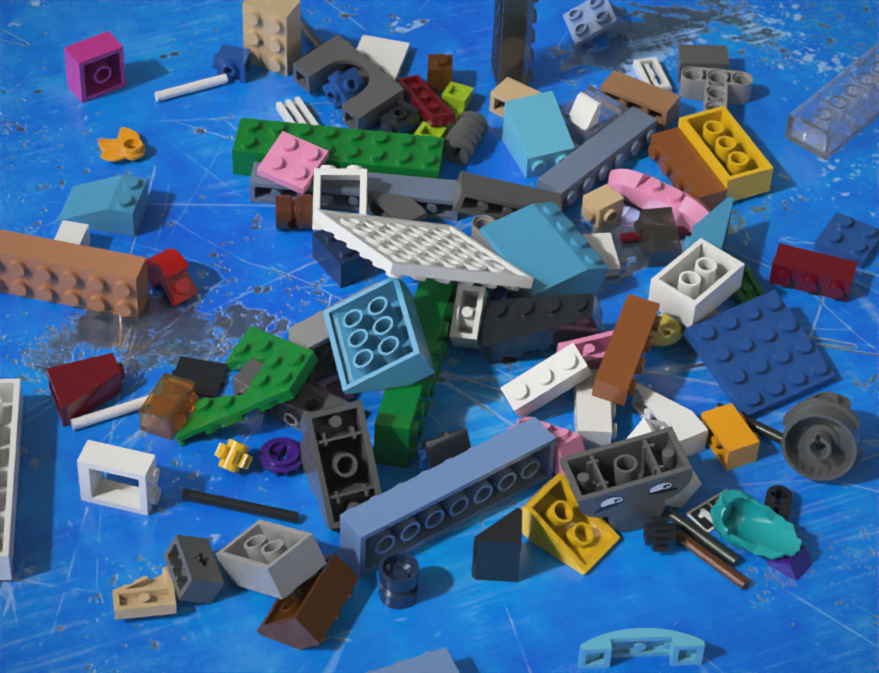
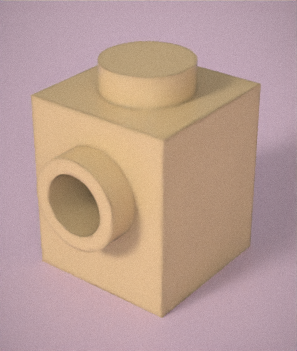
[581,184,624,229]

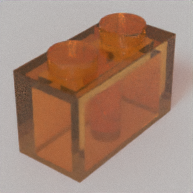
[139,373,199,440]

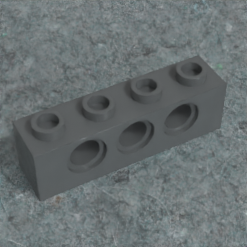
[233,358,348,430]

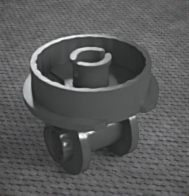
[781,391,862,481]

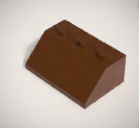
[257,553,359,650]

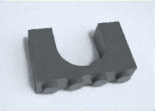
[292,35,404,130]

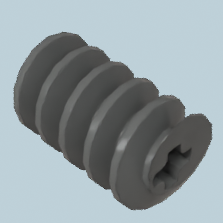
[444,111,488,165]

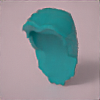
[710,489,802,560]

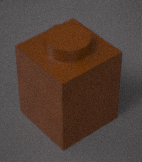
[427,54,453,93]

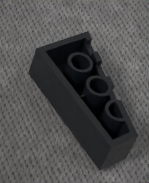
[481,293,602,365]

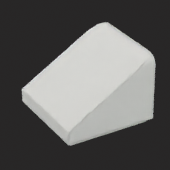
[568,92,600,131]

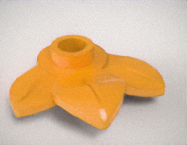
[98,127,145,162]

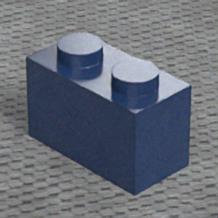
[312,229,364,288]

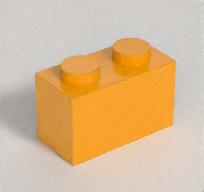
[701,403,760,471]

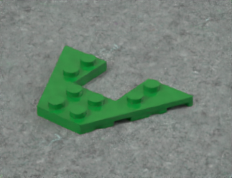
[174,326,318,446]

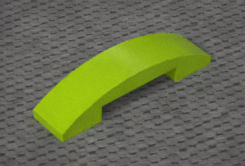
[414,81,474,140]

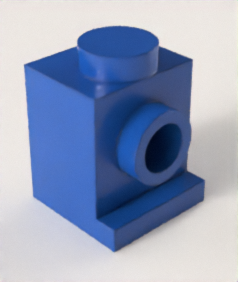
[212,45,251,83]

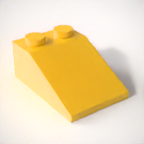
[520,472,620,575]

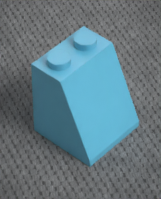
[502,91,575,178]

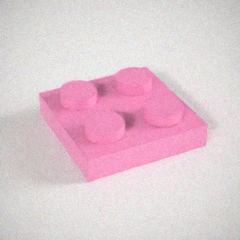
[257,131,329,195]

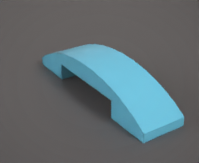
[578,628,705,669]

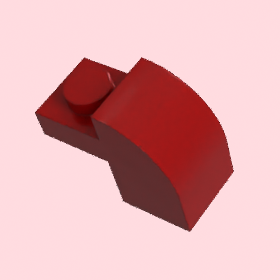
[147,248,199,307]

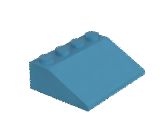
[479,202,610,297]
[323,277,435,395]

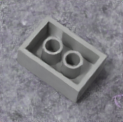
[216,519,327,599]

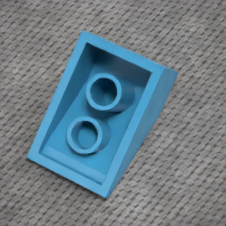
[57,175,149,237]
[683,197,734,252]

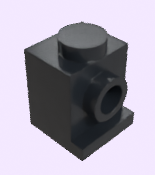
[380,99,420,134]

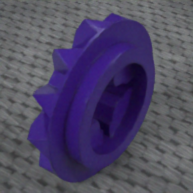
[259,437,303,476]

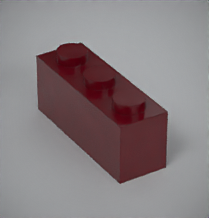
[769,243,858,302]

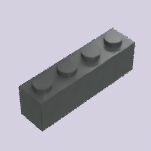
[453,171,562,220]

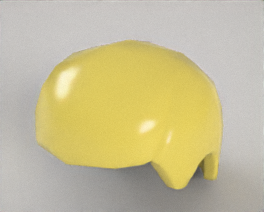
[650,312,683,347]

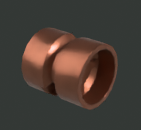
[275,194,313,229]

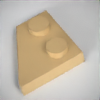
[112,566,177,620]

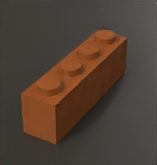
[648,127,727,210]
[591,294,662,406]

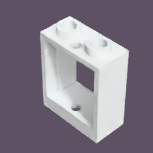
[312,165,368,233]
[77,440,161,516]

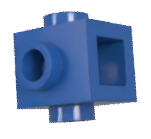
[322,67,367,108]

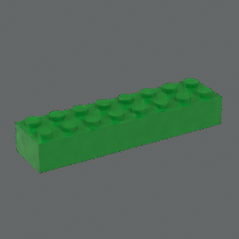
[232,118,444,179]
[374,278,458,469]

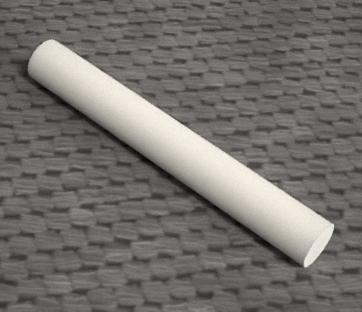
[154,74,228,102]
[70,394,155,430]

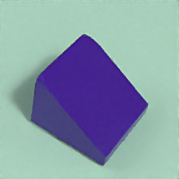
[766,545,812,580]

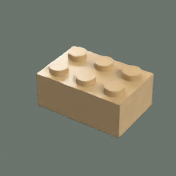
[242,0,301,76]

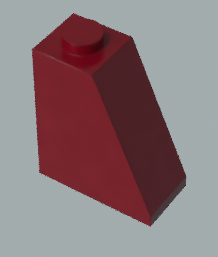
[47,353,125,427]

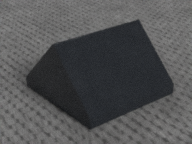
[471,507,523,582]

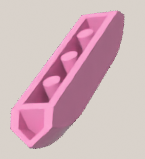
[608,169,712,233]

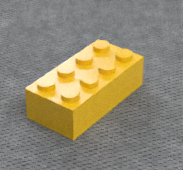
[678,106,773,201]

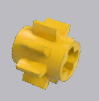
[215,438,253,474]

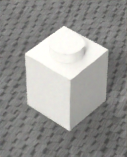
[54,220,90,246]

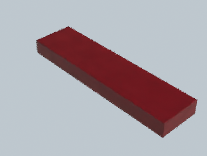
[396,75,455,127]

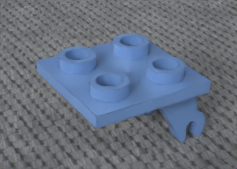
[563,0,632,47]

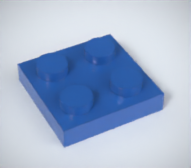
[814,212,879,269]

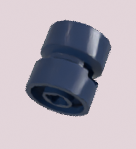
[378,552,419,610]

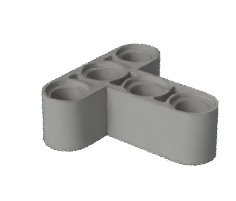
[679,66,753,111]

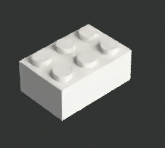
[648,238,745,327]

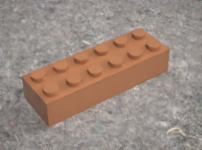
[0,229,149,319]

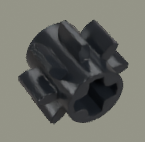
[643,516,676,552]

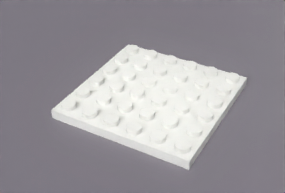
[313,209,534,291]

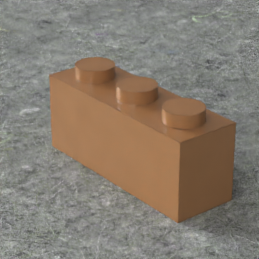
[599,70,681,131]

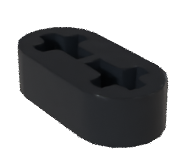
[764,485,793,521]

